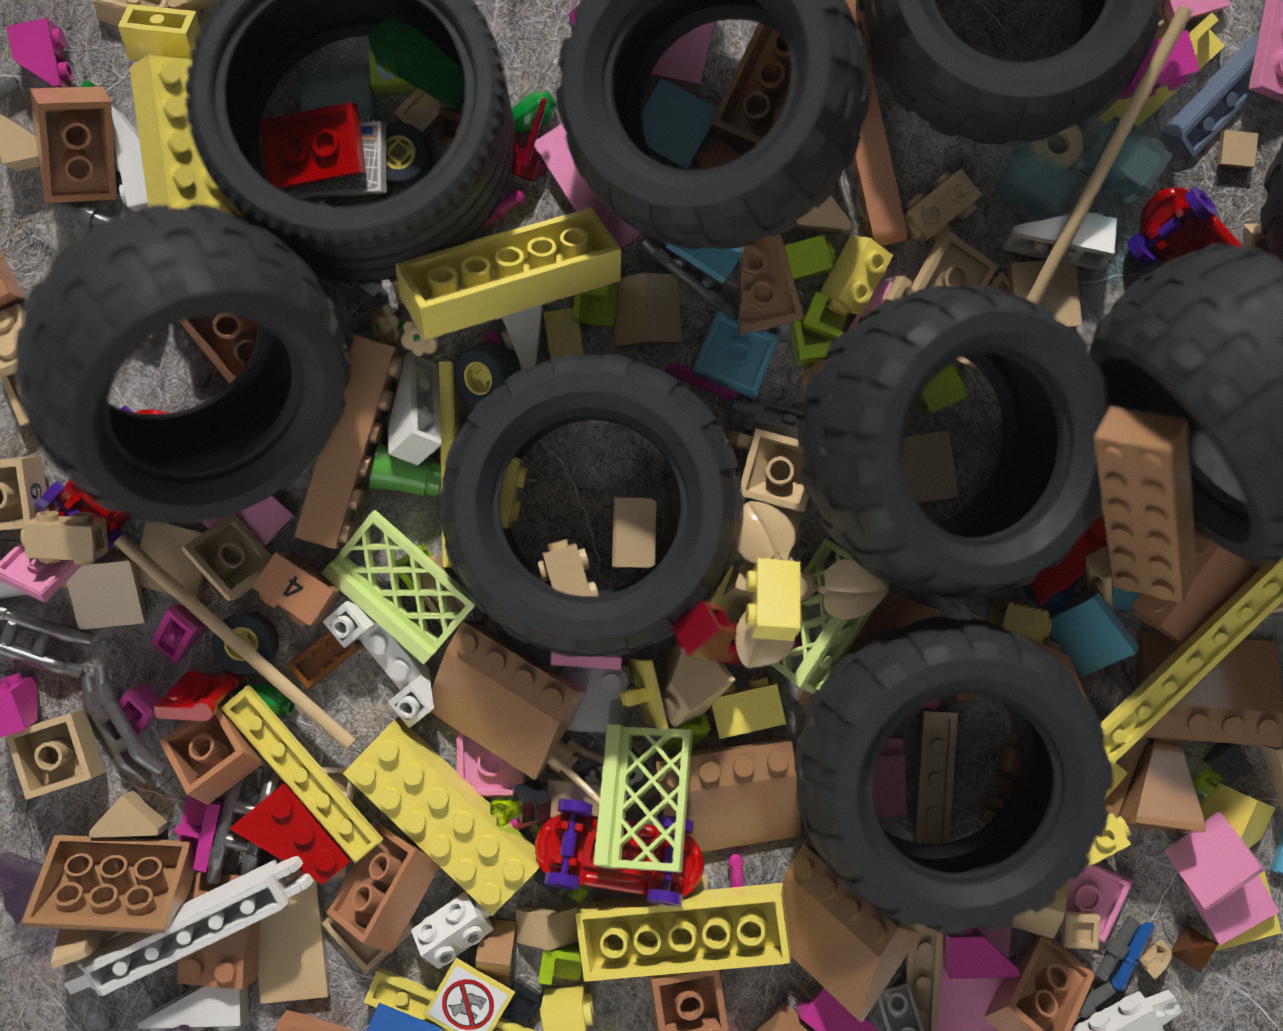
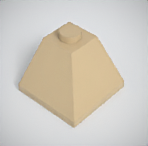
[741,429,809,513]
[657,644,735,729]

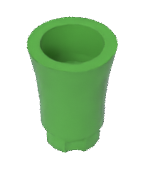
[369,443,441,496]

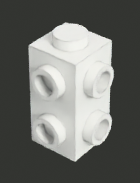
[411,891,494,969]

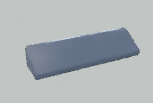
[1162,35,1259,160]

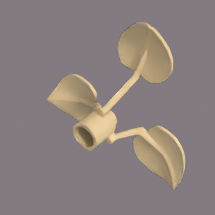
[735,501,888,668]

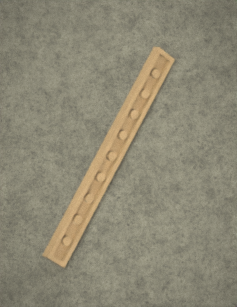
[904,709,958,1031]

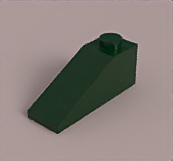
[367,13,466,111]

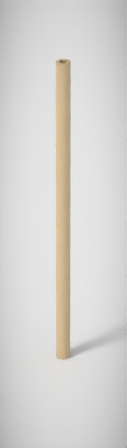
[1026,5,1193,305]
[114,534,356,750]

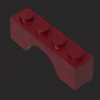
[671,601,744,666]

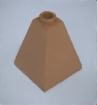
[1118,738,1206,834]

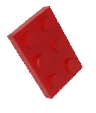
[259,102,366,191]

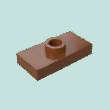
[286,630,362,691]

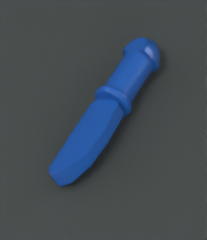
[1111,922,1155,992]

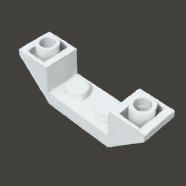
[323,601,434,728]

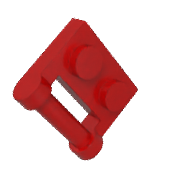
[154,670,242,721]

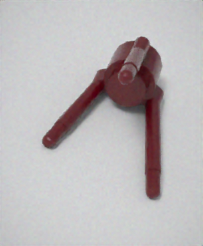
[510,98,547,182]

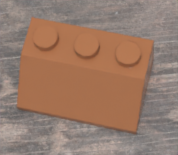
[1131,526,1255,646]
[327,822,440,953]

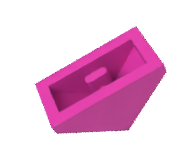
[151,604,208,664]
[110,683,161,738]

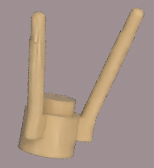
[547,739,604,806]

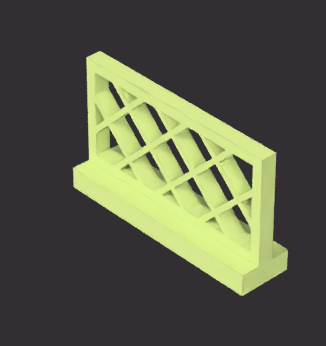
[321,510,476,665]
[771,538,891,694]
[594,724,693,872]

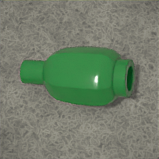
[512,90,557,135]
[232,683,295,718]

